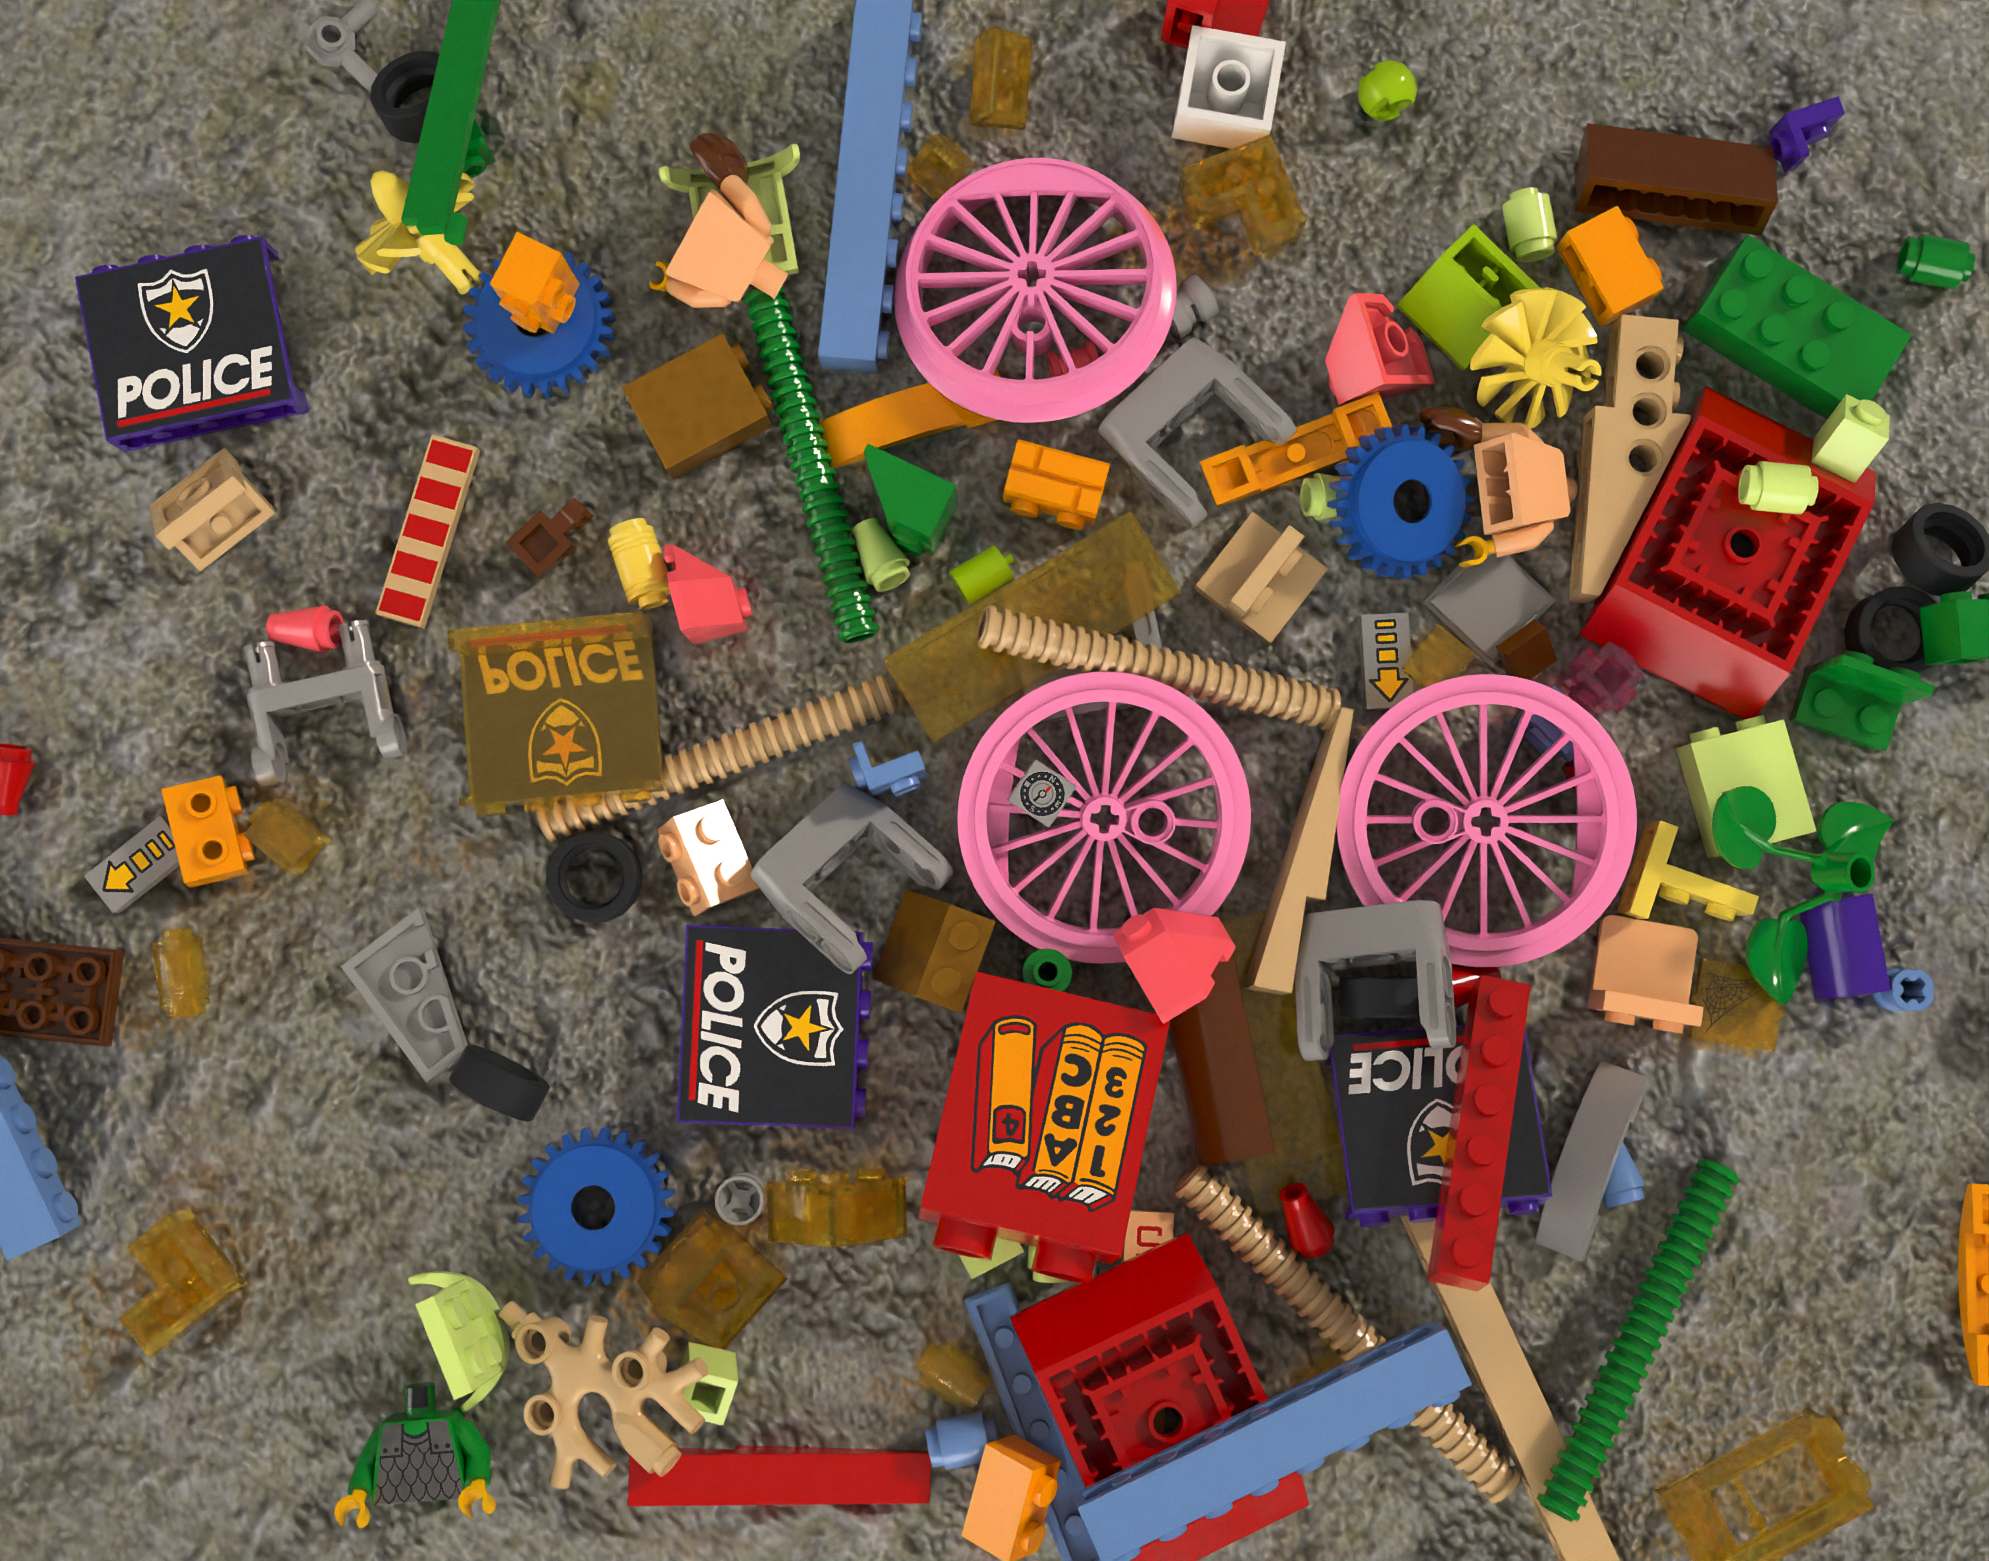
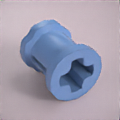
[1872,968,1934,1012]

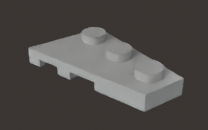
[340,907,468,1083]

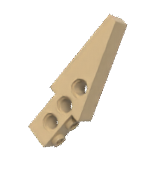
[1569,314,1691,604]

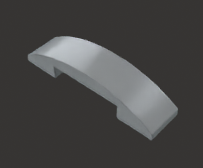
[1535,1060,1649,1262]

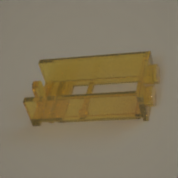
[1654,1407,1875,1561]

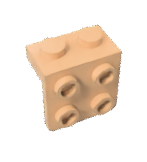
[1587,915,1704,1034]

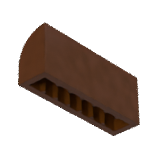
[1575,123,1778,236]
[1170,957,1275,1164]

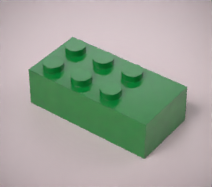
[1681,235,1912,419]

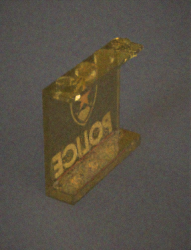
[447,611,665,817]

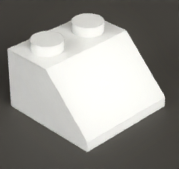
[1171,25,1286,154]

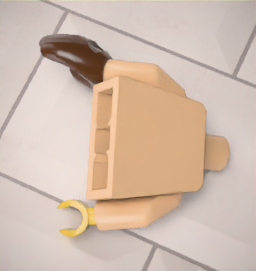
[649,133,789,308]
[1419,406,1578,568]

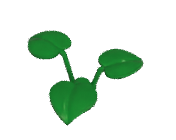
[1712,786,1894,1005]

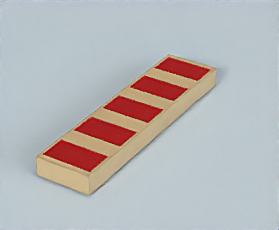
[375,434,480,629]

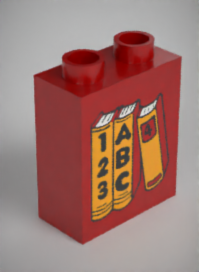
[918,971,1170,1284]

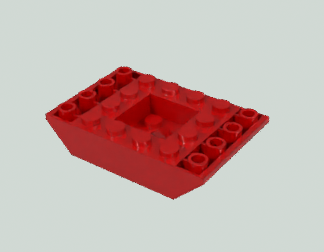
[1578,386,1876,720]
[1009,1232,1309,1561]

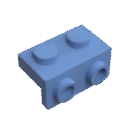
[848,741,928,798]

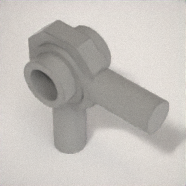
[306,0,379,91]

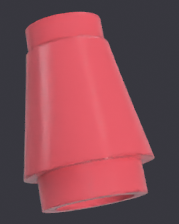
[266,605,344,653]

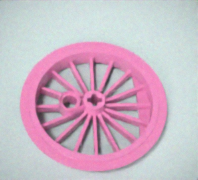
[894,158,1177,423]
[957,672,1251,964]
[1337,674,1637,967]

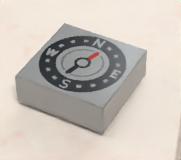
[1008,758,1076,828]

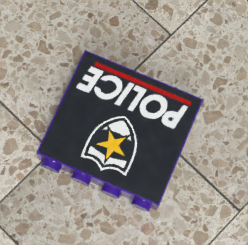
[75,235,309,452]
[677,925,873,1129]
[1325,1025,1553,1227]

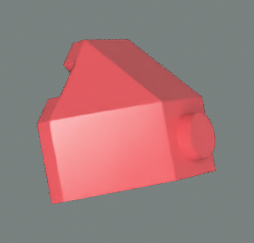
[1325,293,1436,405]
[663,544,753,645]
[1112,908,1236,1024]

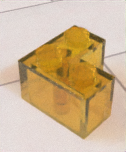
[1177,134,1307,256]
[767,1167,907,1248]
[118,1208,248,1358]

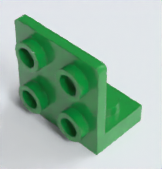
[1789,651,1935,752]

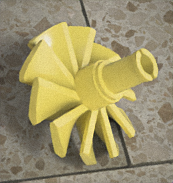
[355,170,481,295]
[1470,287,1601,429]

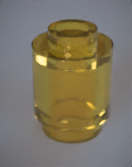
[915,1339,991,1411]

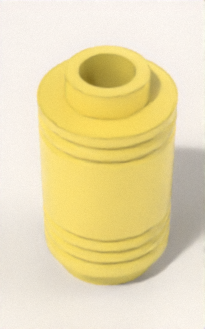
[608,518,670,610]

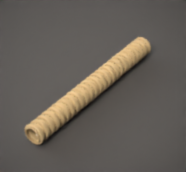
[976,605,1341,730]
[536,675,897,842]

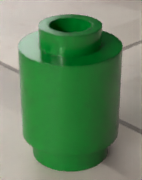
[1896,234,1975,290]
[1021,948,1072,992]

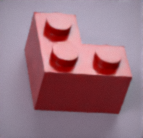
[1160,0,1270,49]

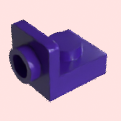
[1769,96,1845,173]

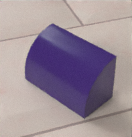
[1799,894,1891,999]

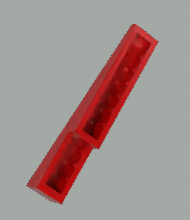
[627,1445,931,1506]

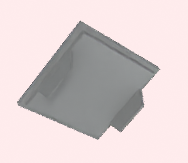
[1422,536,1556,668]

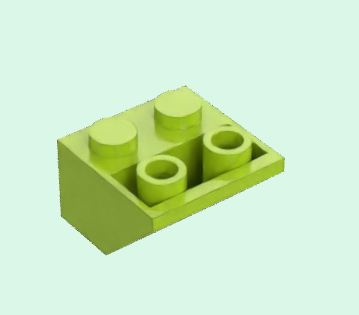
[1396,224,1540,372]

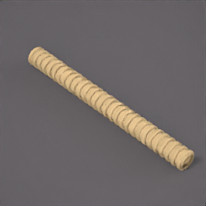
[1174,1164,1521,1503]

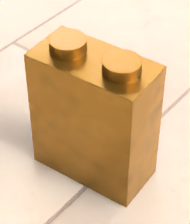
[622,333,774,480]

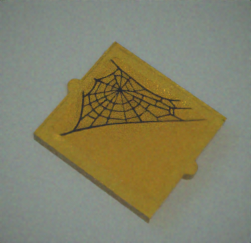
[1688,959,1785,1052]

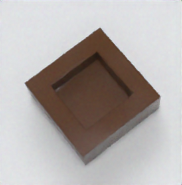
[1496,619,1557,680]

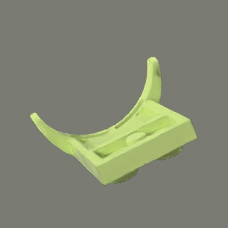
[659,144,800,275]
[408,1271,510,1413]

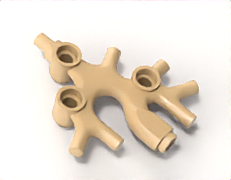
[499,1301,708,1489]

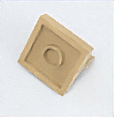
[149,447,275,571]
[1194,512,1328,646]

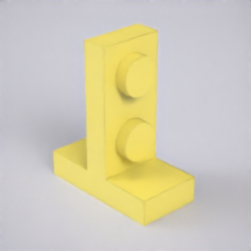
[1616,820,1759,921]

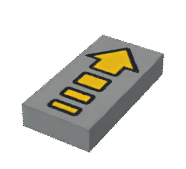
[1358,613,1414,711]
[84,815,180,914]

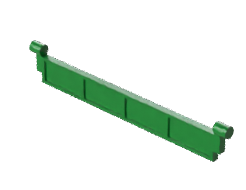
[401,0,501,246]

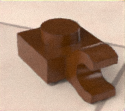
[506,498,593,579]

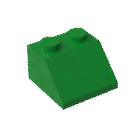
[864,444,958,556]

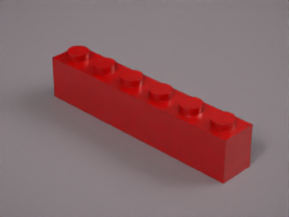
[1427,975,1531,1292]

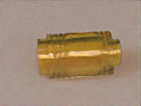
[152,928,211,1019]

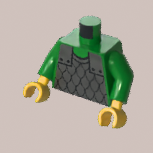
[334,1382,496,1529]

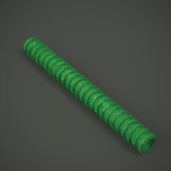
[744,287,880,643]
[1536,1159,1740,1522]

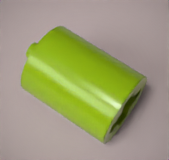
[949,545,1015,606]

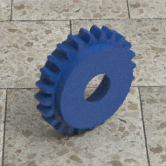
[462,247,616,399]
[1327,424,1473,578]
[518,1126,676,1285]

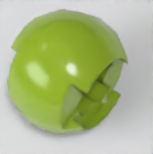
[1357,60,1417,121]

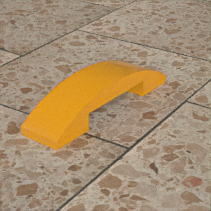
[818,369,1000,469]
[1199,392,1392,507]
[1958,1184,1989,1386]

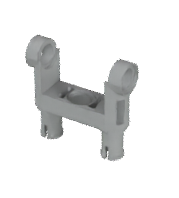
[243,620,407,787]

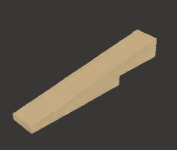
[1243,707,1354,995]

